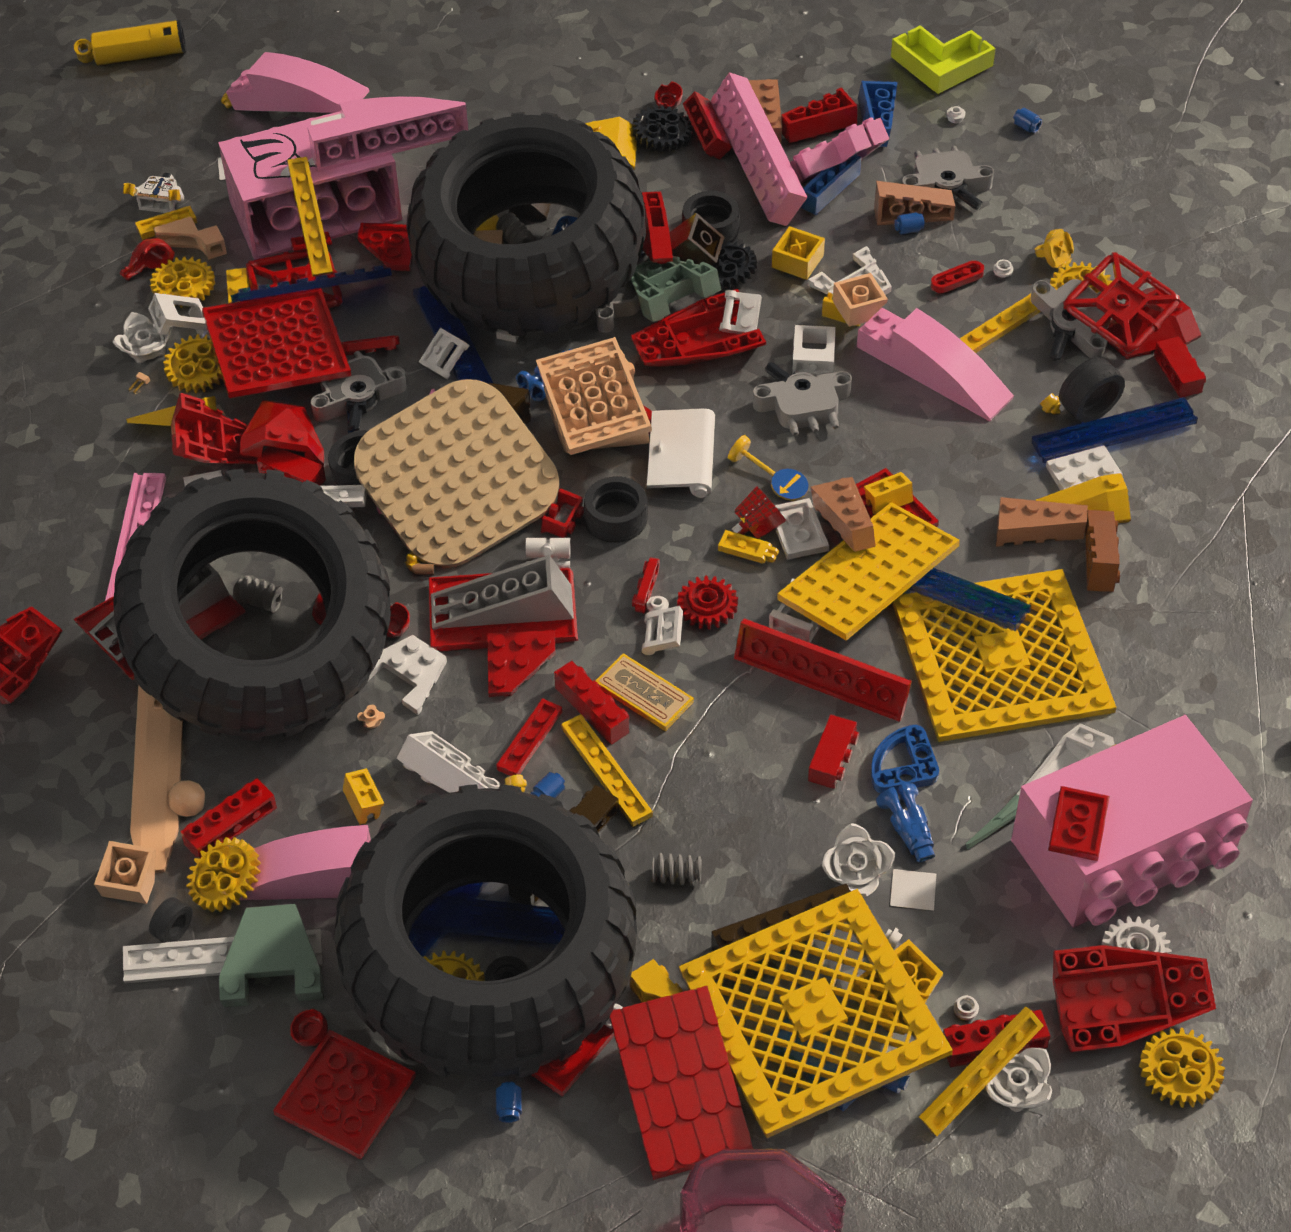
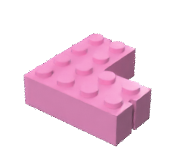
[790,118,889,184]

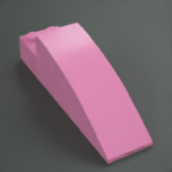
[226,52,369,113]
[307,97,468,172]
[857,308,1014,421]
[239,825,371,900]

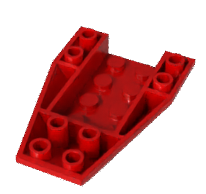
[631,289,766,366]
[1053,945,1216,1052]

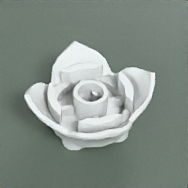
[113,312,172,363]
[822,823,895,897]
[986,1048,1052,1112]

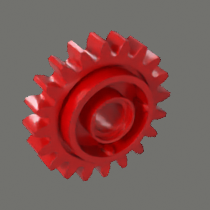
[677,575,738,630]

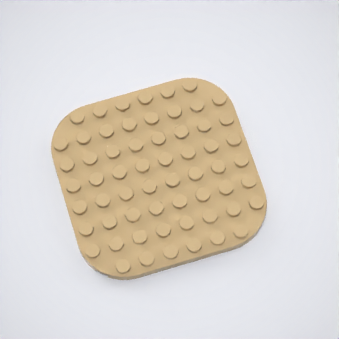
[354,380,559,568]

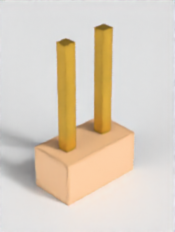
[129,372,150,393]

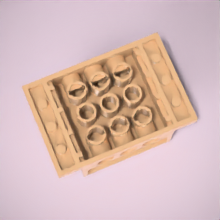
[536,337,652,455]

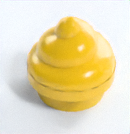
[1040,393,1061,414]
[504,775,527,793]

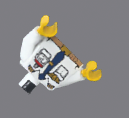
[123,173,184,213]

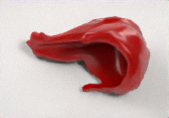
[120,238,175,281]

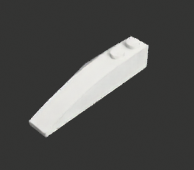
[396,731,500,793]

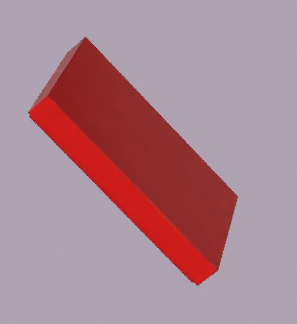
[1048,786,1110,861]

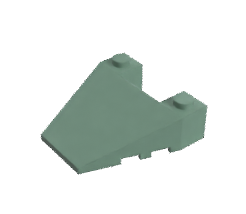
[631,256,721,322]
[219,904,324,1007]

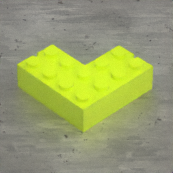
[891,26,996,94]

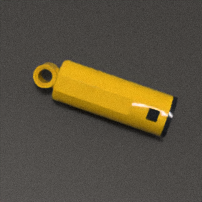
[74,20,187,66]

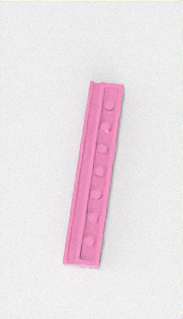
[105,473,166,601]

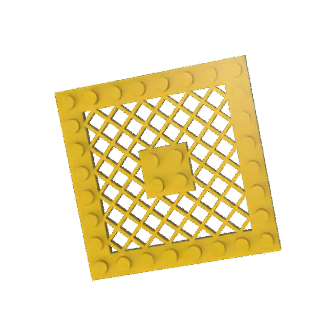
[892,569,1117,742]
[679,889,953,1138]

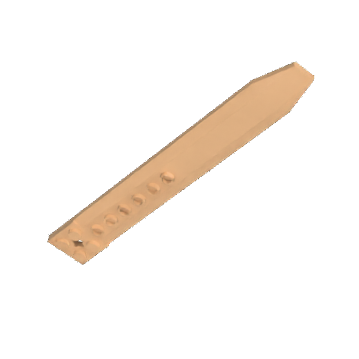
[130,685,183,873]

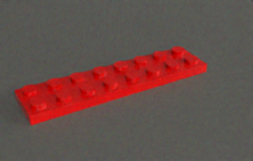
[734,618,912,722]

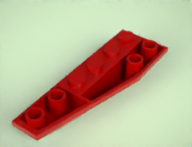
[642,191,673,264]

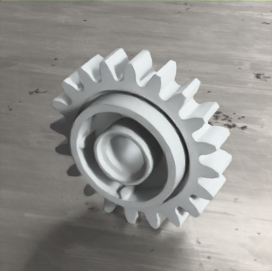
[1101,916,1172,954]

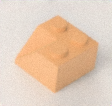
[833,273,888,327]
[94,841,156,904]

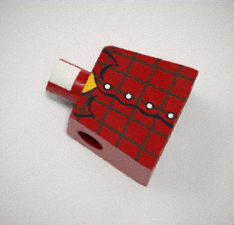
[732,486,786,538]

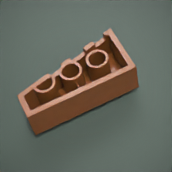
[1085,510,1120,592]

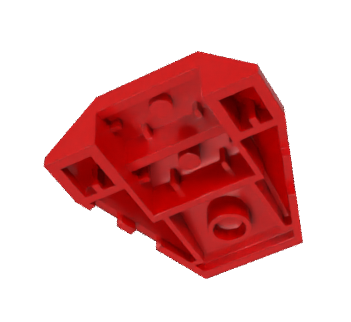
[1106,287,1201,359]
[171,393,259,464]
[240,400,324,466]
[0,606,62,704]

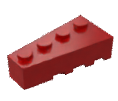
[781,87,857,143]

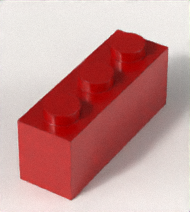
[1154,336,1206,398]
[256,446,326,486]
[808,714,859,789]

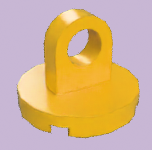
[1035,229,1074,269]

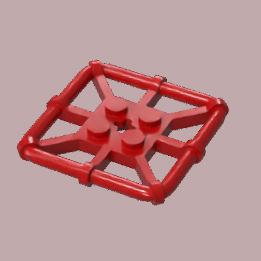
[246,250,343,308]
[1063,252,1180,353]

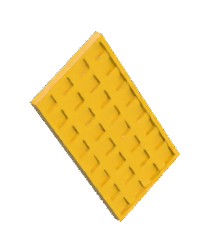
[777,502,960,641]

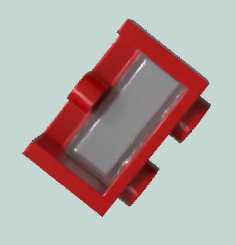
[541,488,584,538]

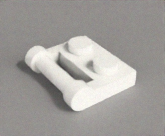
[719,290,762,334]
[419,328,469,380]
[642,606,683,655]

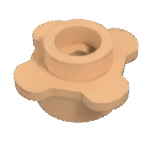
[357,705,385,729]

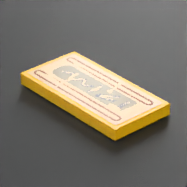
[596,653,694,732]

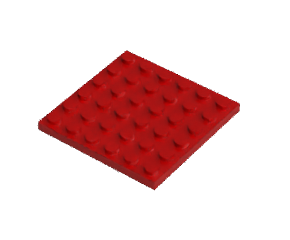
[202,288,351,398]

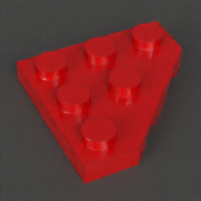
[357,222,413,271]
[488,630,556,697]

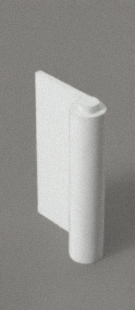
[647,409,715,498]

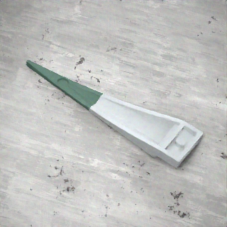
[966,723,1115,850]

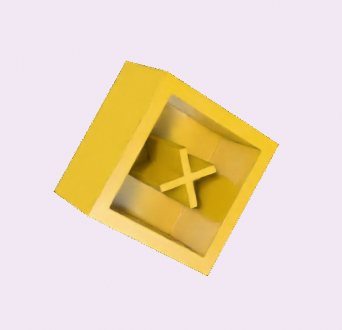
[772,226,825,280]

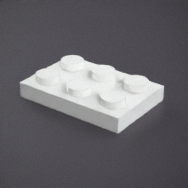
[1046,445,1123,491]
[775,498,829,560]

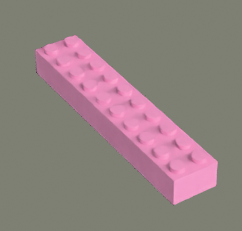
[710,72,807,226]

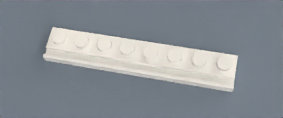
[123,929,323,984]

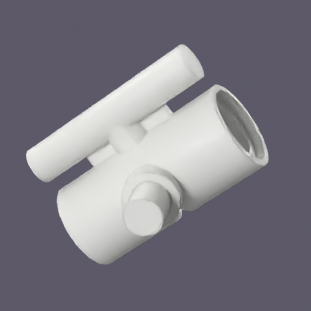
[526,538,570,569]

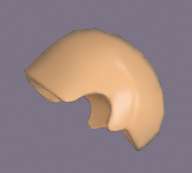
[169,780,205,817]

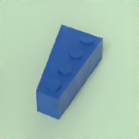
[858,81,898,147]

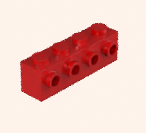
[683,91,732,160]
[554,661,630,745]
[180,778,277,859]
[943,1009,1050,1068]

